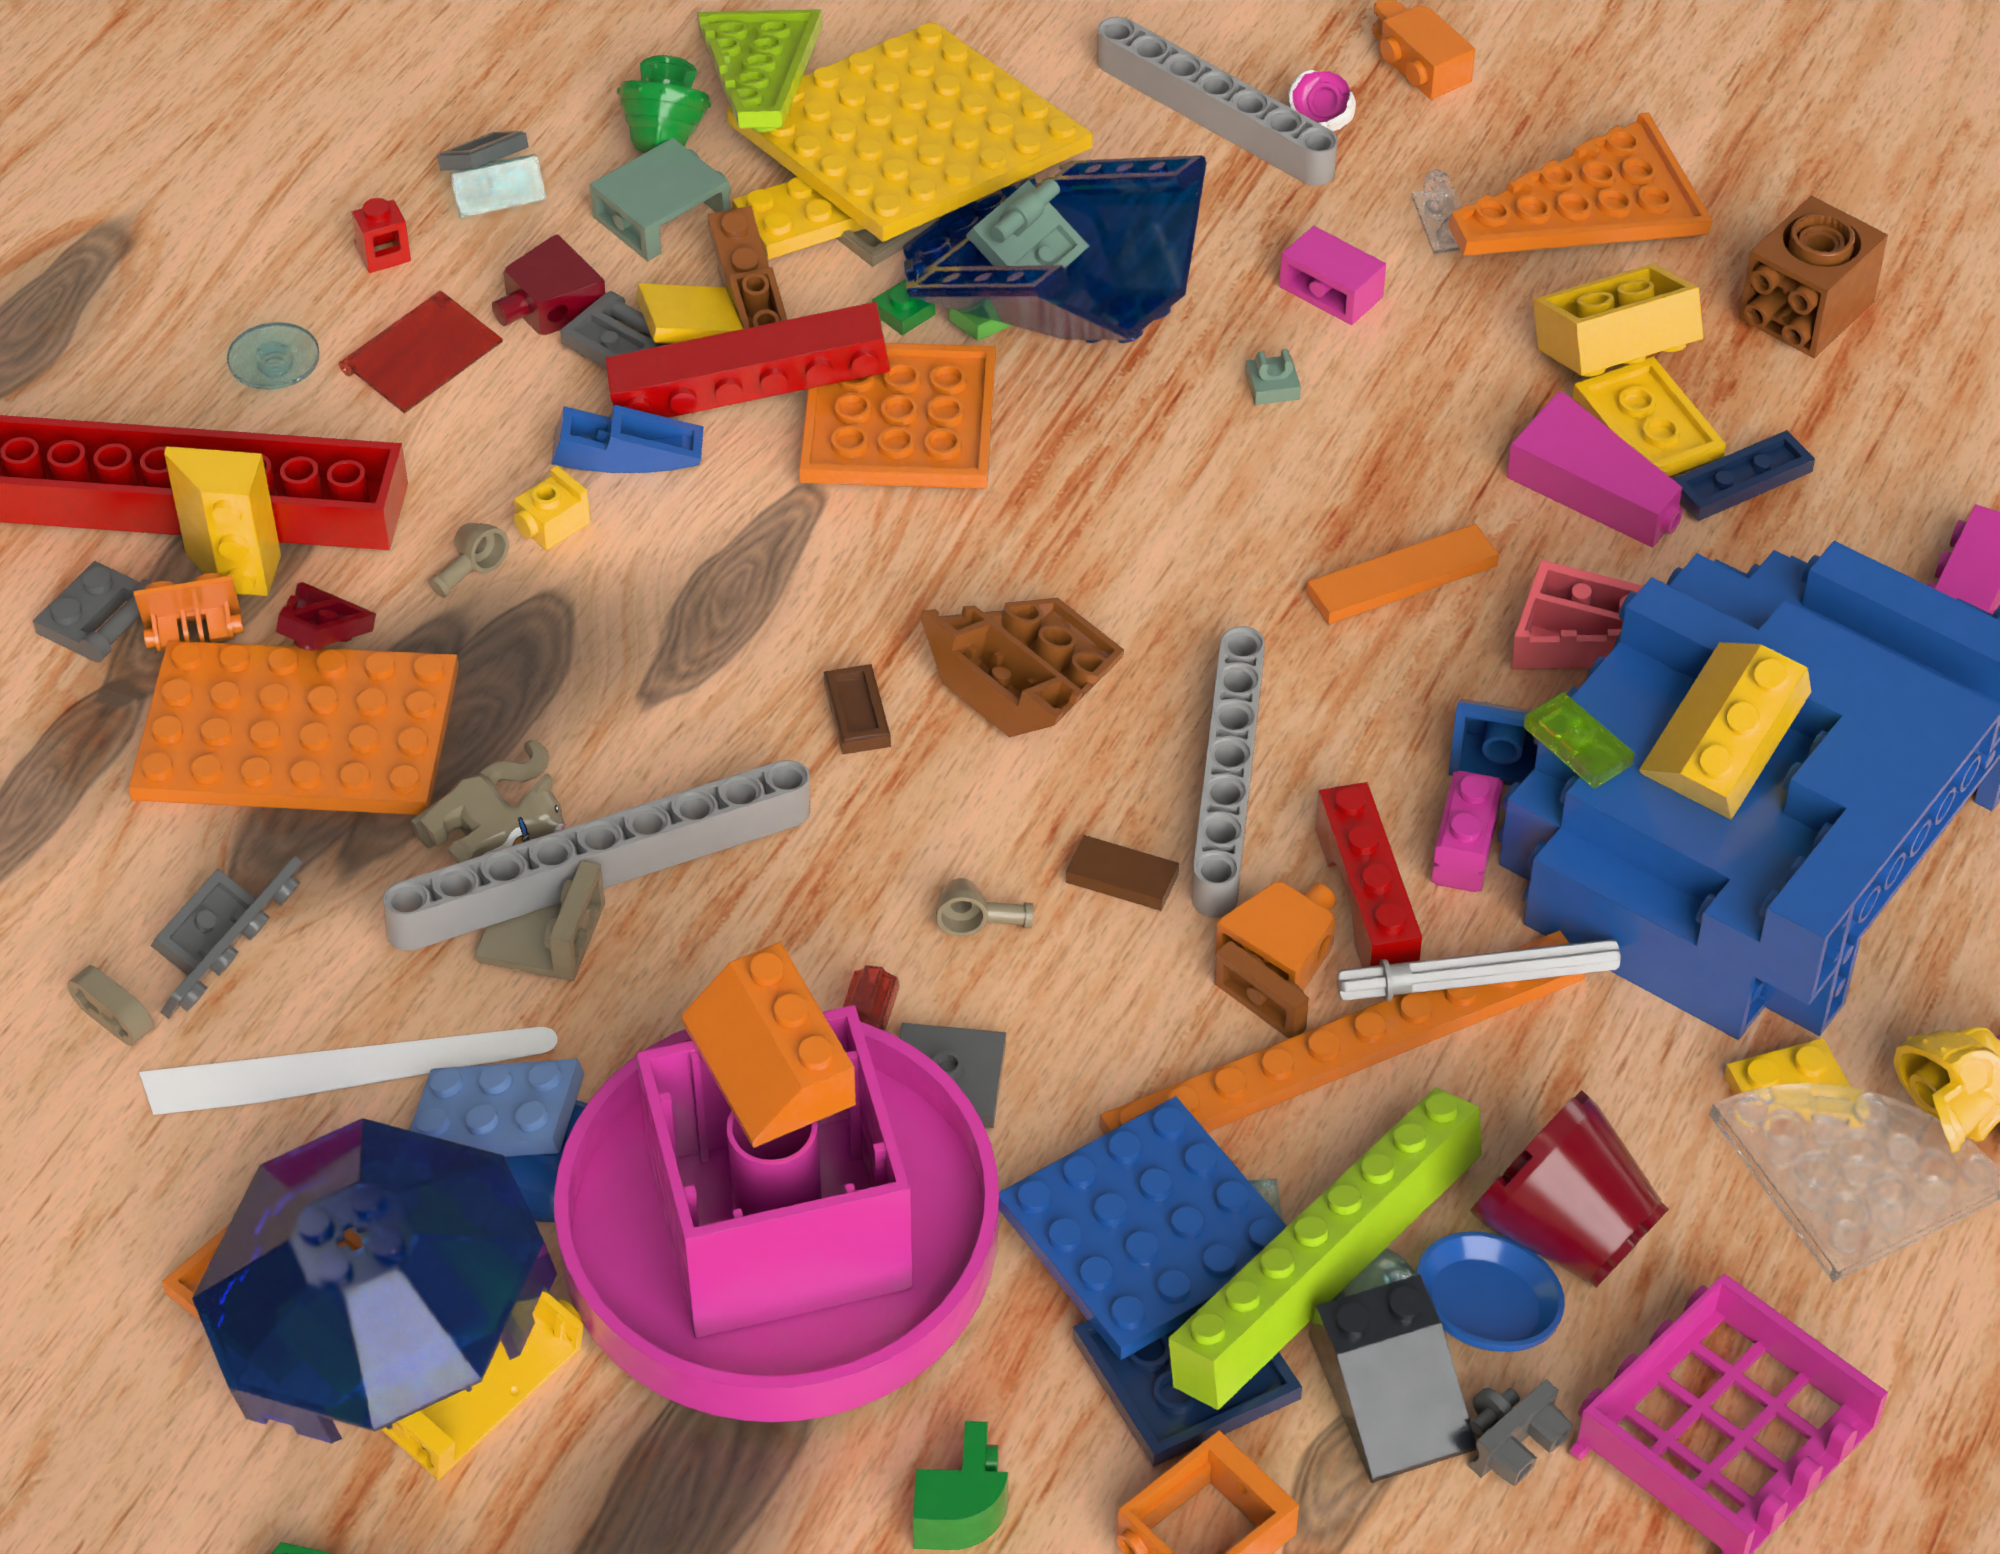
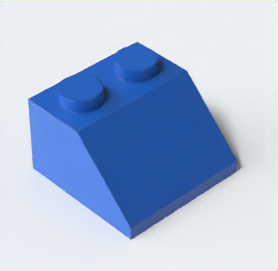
[1448,699,1556,786]

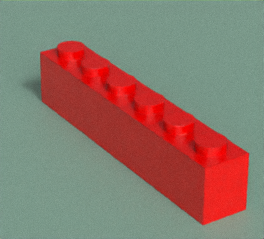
[606,302,891,418]

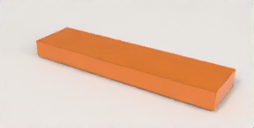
[1306,523,1499,624]

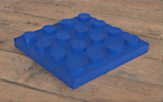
[999,1096,1287,1361]

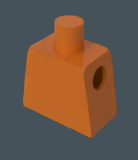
[1215,882,1337,991]

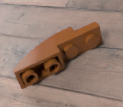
[708,206,788,329]

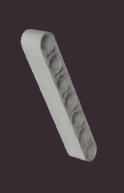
[1097,17,1338,186]
[1192,626,1265,918]

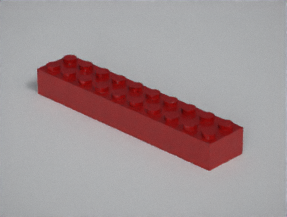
[0,415,408,550]

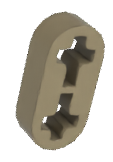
[67,965,154,1046]

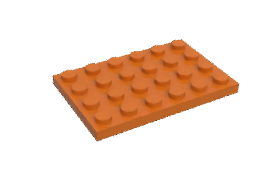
[128,641,459,815]

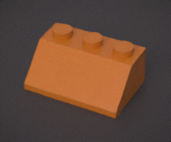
[681,941,856,1148]

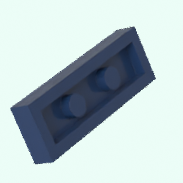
[1673,430,1815,521]

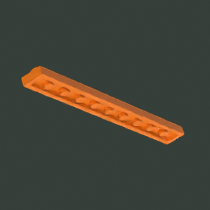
[1099,930,1586,1135]

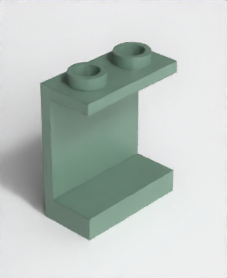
[590,138,731,262]

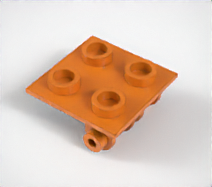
[133,573,244,652]

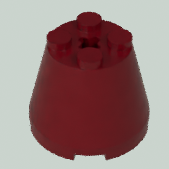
[1470,1090,1669,1288]

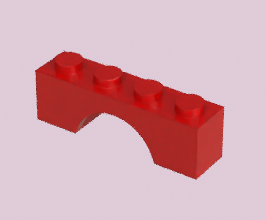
[1315,782,1422,967]

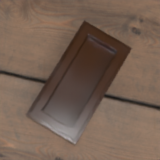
[824,664,891,755]
[1066,835,1179,911]

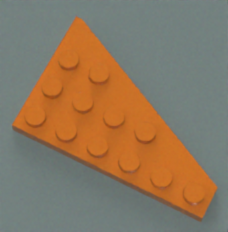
[1448,112,1713,256]

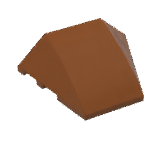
[920,598,1124,737]

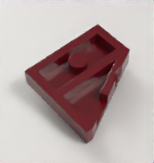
[276,582,376,651]

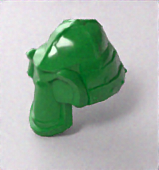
[617,55,711,153]

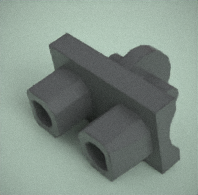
[1469,1379,1573,1486]

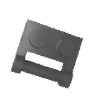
[560,291,673,369]
[33,561,152,662]

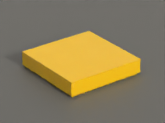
[636,283,743,343]

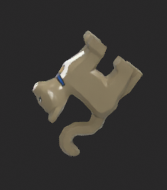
[411,740,565,863]

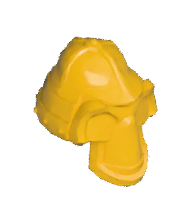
[1893,1026,2000,1154]

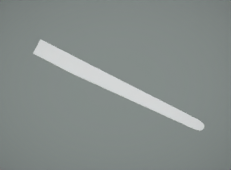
[139,1027,558,1115]

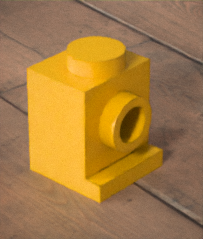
[513,465,591,551]

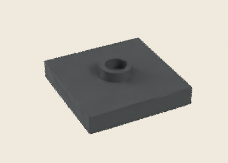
[899,1023,1006,1128]

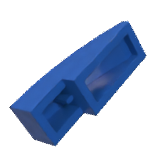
[551,405,704,473]

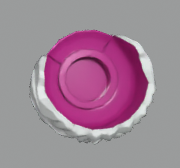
[1287,70,1356,131]

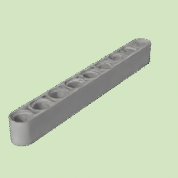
[383,760,810,951]

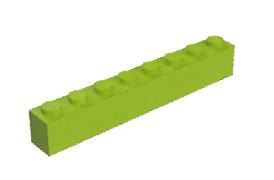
[1168,1087,1482,1410]

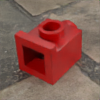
[351,198,411,273]

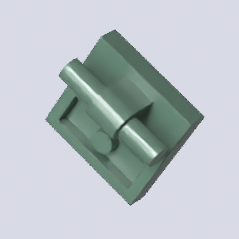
[966,179,1089,302]

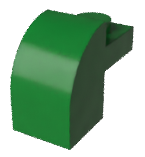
[913,1421,1008,1550]

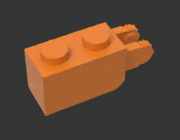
[1372,0,1475,100]

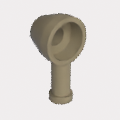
[428,523,509,598]
[936,878,1034,937]

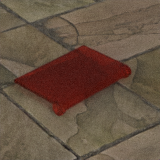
[339,291,503,414]

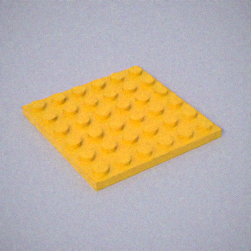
[727,21,1093,242]

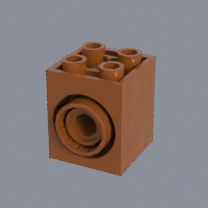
[1739,195,1888,359]

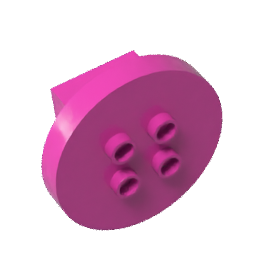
[554,1005,999,1422]

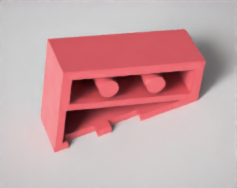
[1511,560,1643,669]

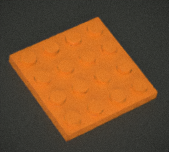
[799,343,996,489]

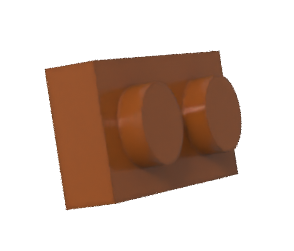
[1215,940,1309,1039]

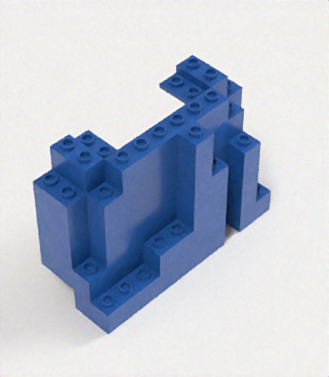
[1498,541,2000,1040]

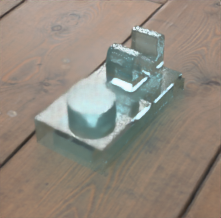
[450,154,546,218]

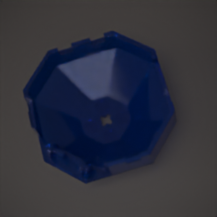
[192,1118,557,1444]

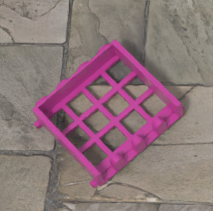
[1569,1273,1888,1554]

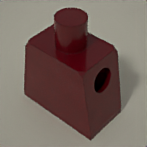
[492,234,606,335]

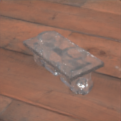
[1411,169,1462,254]

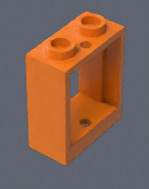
[1116,1430,1299,1554]

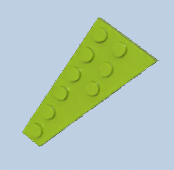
[697,9,823,132]

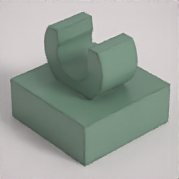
[1246,349,1301,405]

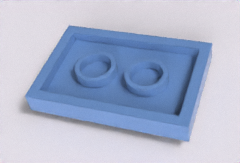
[403,1059,584,1162]

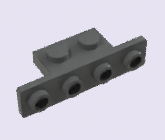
[151,856,303,1019]

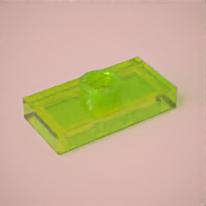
[1524,692,1635,789]

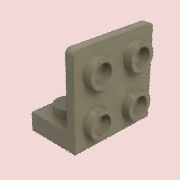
[476,860,605,981]

